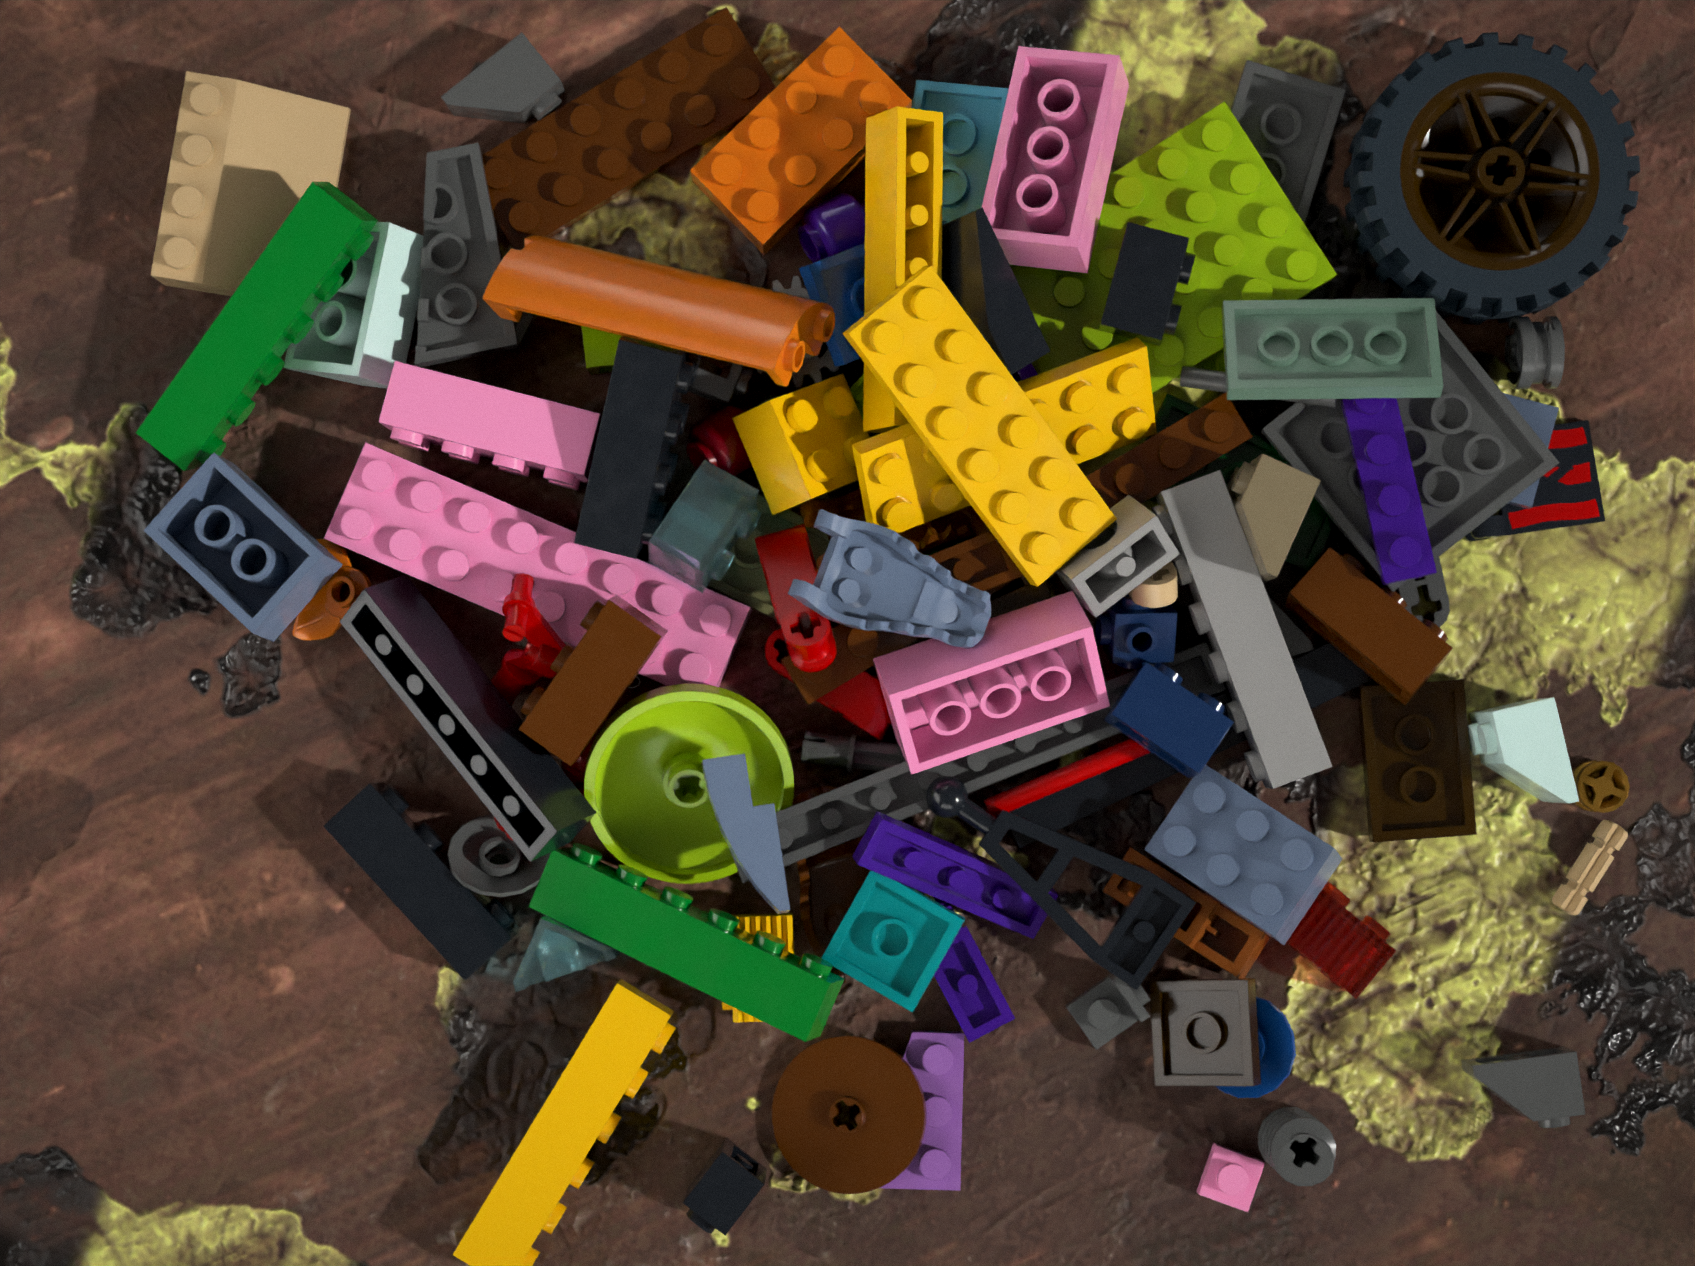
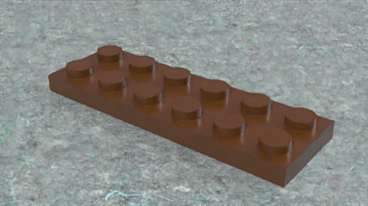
[482,7,776,250]

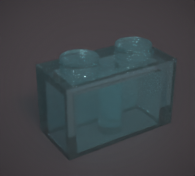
[649,460,761,593]

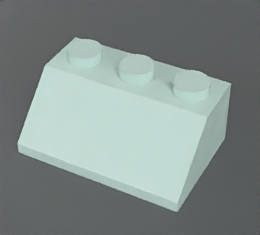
[283,222,423,389]

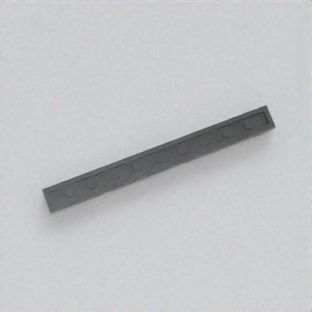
[726,642,1226,883]

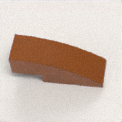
[1102,847,1270,978]

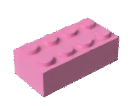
[982,46,1129,273]
[379,361,602,490]
[873,590,1110,775]

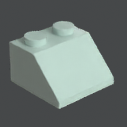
[1468,697,1579,804]

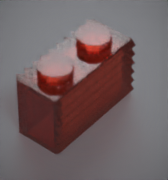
[1286,882,1396,999]

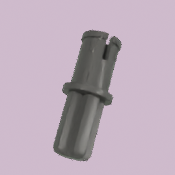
[801,730,905,774]

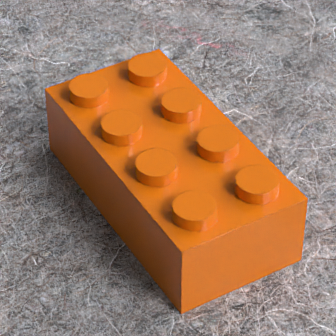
[690,26,912,255]

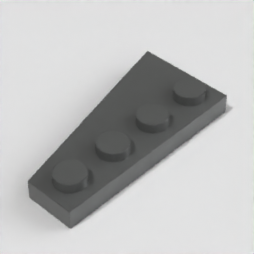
[415,143,520,367]

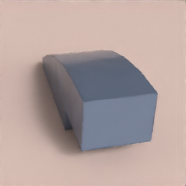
[702,753,790,914]

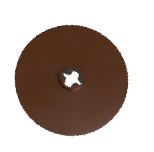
[772,1035,927,1194]

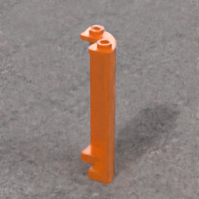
[482,235,835,387]

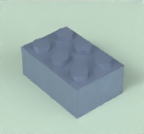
[143,453,343,642]
[1144,765,1343,945]

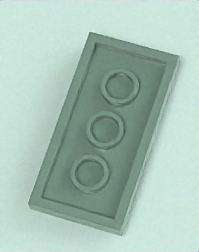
[1222,298,1443,400]

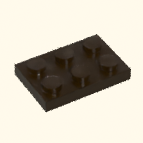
[1357,679,1477,842]

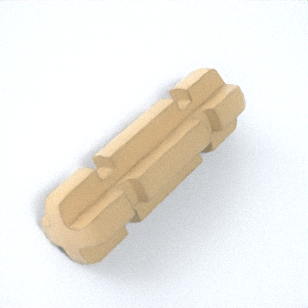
[1552,820,1628,916]

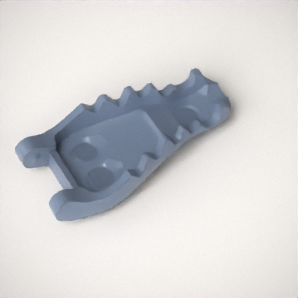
[788,509,991,649]

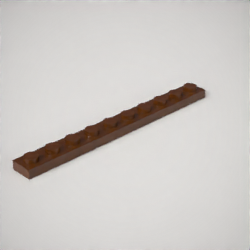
[781,393,1253,705]

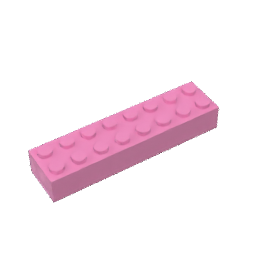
[324,442,752,687]

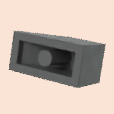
[441,32,565,124]
[1461,1046,1586,1128]

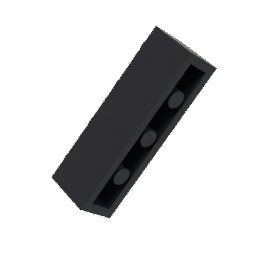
[323,783,517,980]

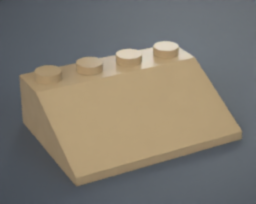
[151,71,351,296]

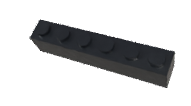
[340,575,597,862]

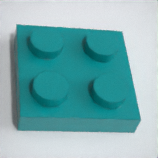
[821,870,966,1012]

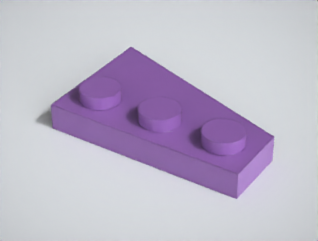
[880,1030,964,1191]

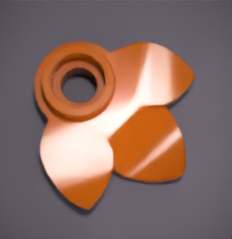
[293,539,371,641]

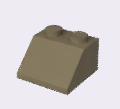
[1226,454,1321,583]

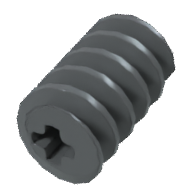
[1258,1107,1336,1186]

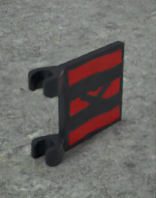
[1465,420,1605,542]

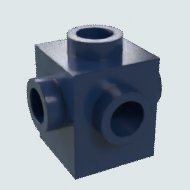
[1095,594,1177,669]

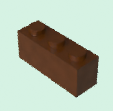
[1285,547,1452,705]
[519,594,668,766]

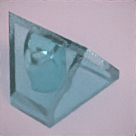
[513,916,620,992]

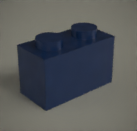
[1104,662,1234,779]

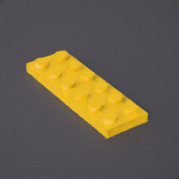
[842,265,1117,587]
[852,337,1157,533]

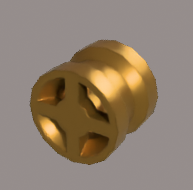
[1572,760,1630,813]

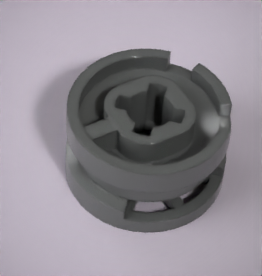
[1505,316,1565,389]

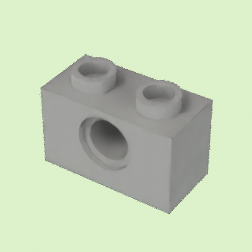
[1055,495,1180,617]

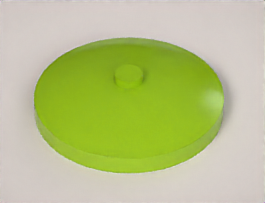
[584,683,794,884]

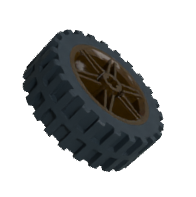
[1343,32,1640,325]

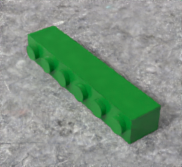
[136,182,378,471]
[529,843,845,1042]

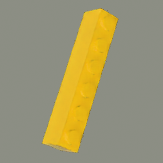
[863,106,943,433]
[453,979,676,1266]

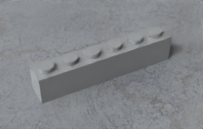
[1152,470,1333,789]

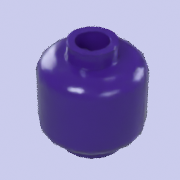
[798,193,865,263]

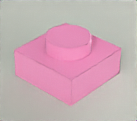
[1196,1142,1265,1212]

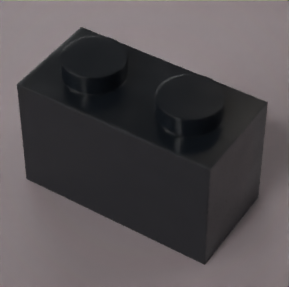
[1100,222,1196,346]
[683,1137,767,1236]

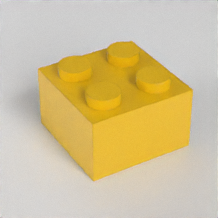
[732,374,870,515]

